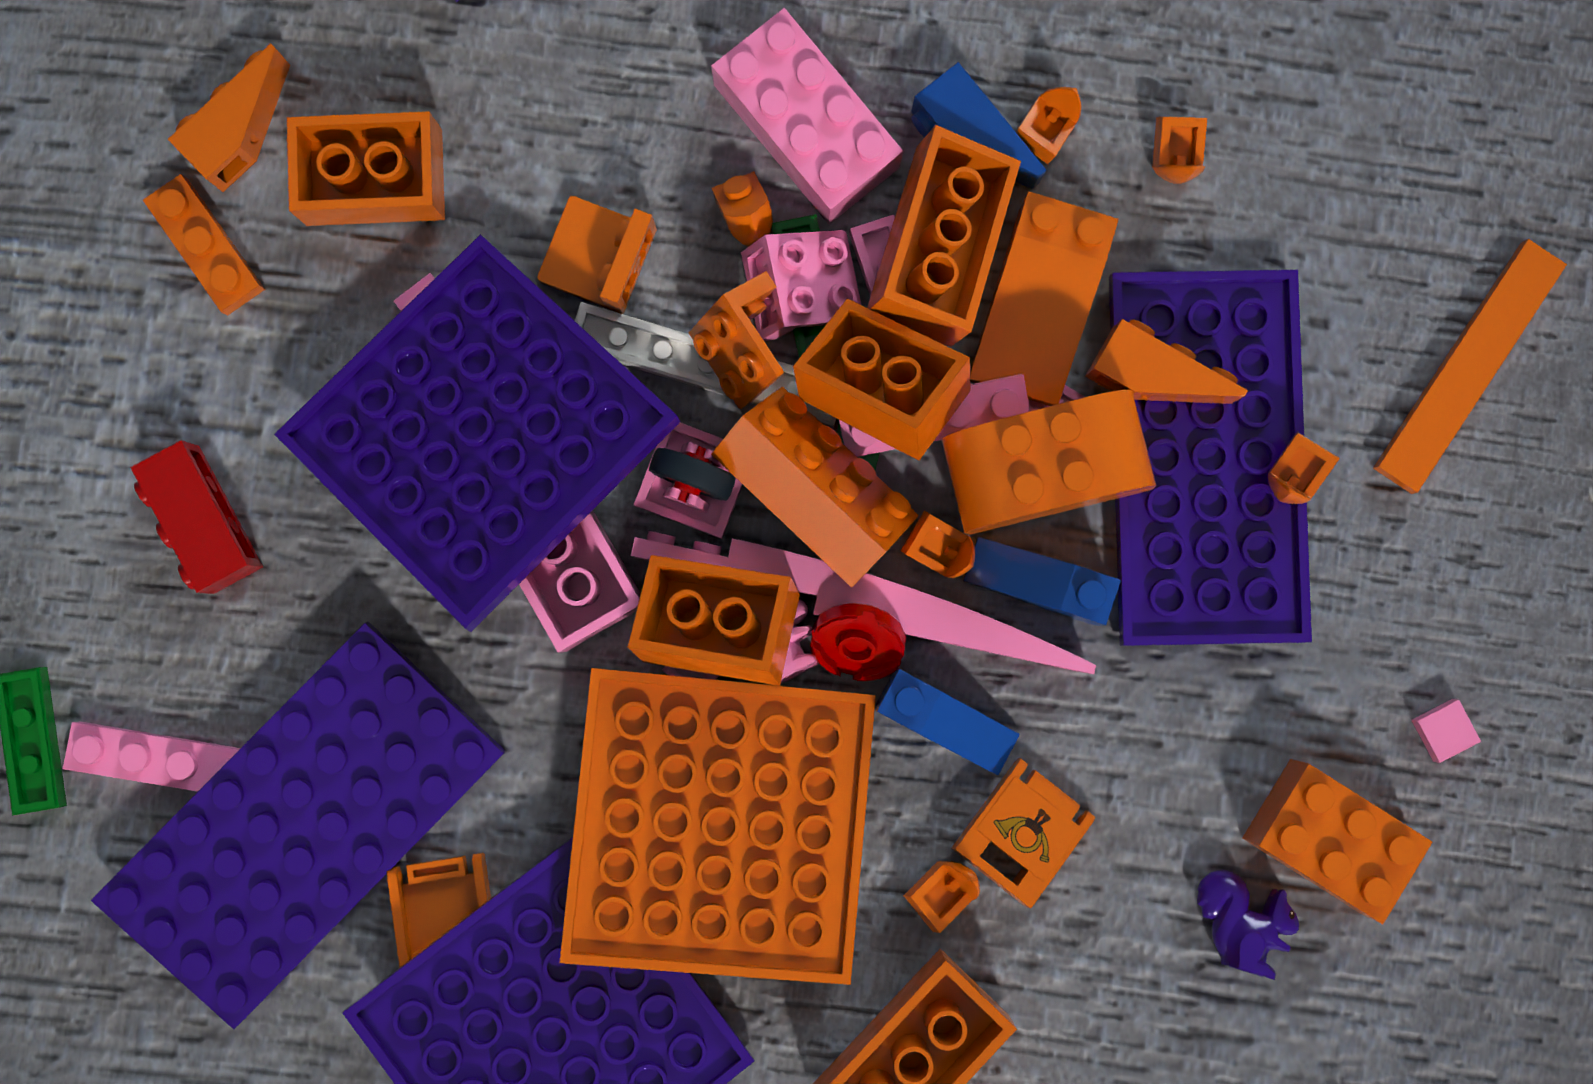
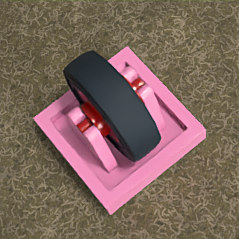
[634,423,743,539]

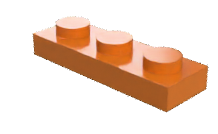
[143,174,266,316]

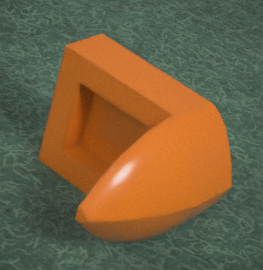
[1015,87,1081,164]
[1152,117,1207,184]
[711,171,773,247]
[1268,432,1340,504]
[900,510,976,578]
[903,861,980,933]

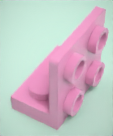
[741,230,861,341]

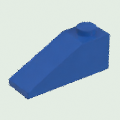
[911,62,1047,189]
[963,537,1121,626]
[875,668,1020,775]

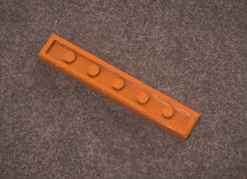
[1373,239,1567,494]

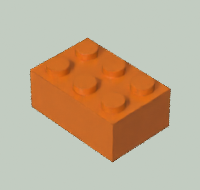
[287,111,445,226]
[793,298,971,460]
[628,555,800,686]
[1242,759,1433,924]

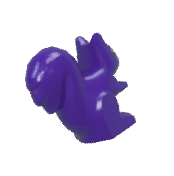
[1197,870,1299,980]

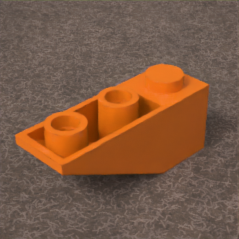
[168,43,290,192]
[1085,319,1248,404]

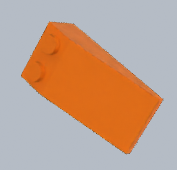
[970,191,1119,406]

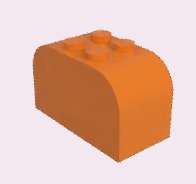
[941,390,1156,535]

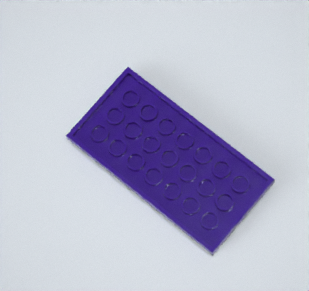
[1109,270,1312,646]
[91,621,505,1029]

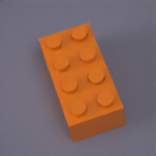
[867,125,1021,347]
[711,386,919,588]
[813,949,1017,1084]

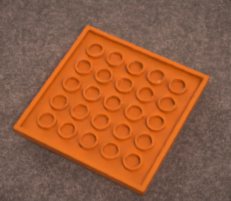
[560,668,876,985]

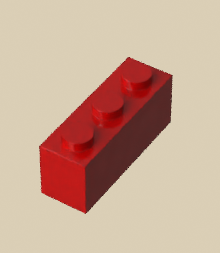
[130,440,263,594]

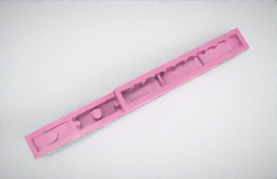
[631,531,1096,674]

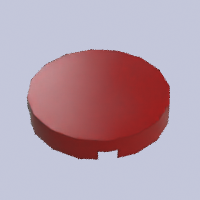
[811,603,906,681]

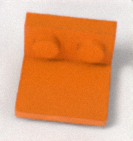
[537,196,657,314]
[688,271,783,409]

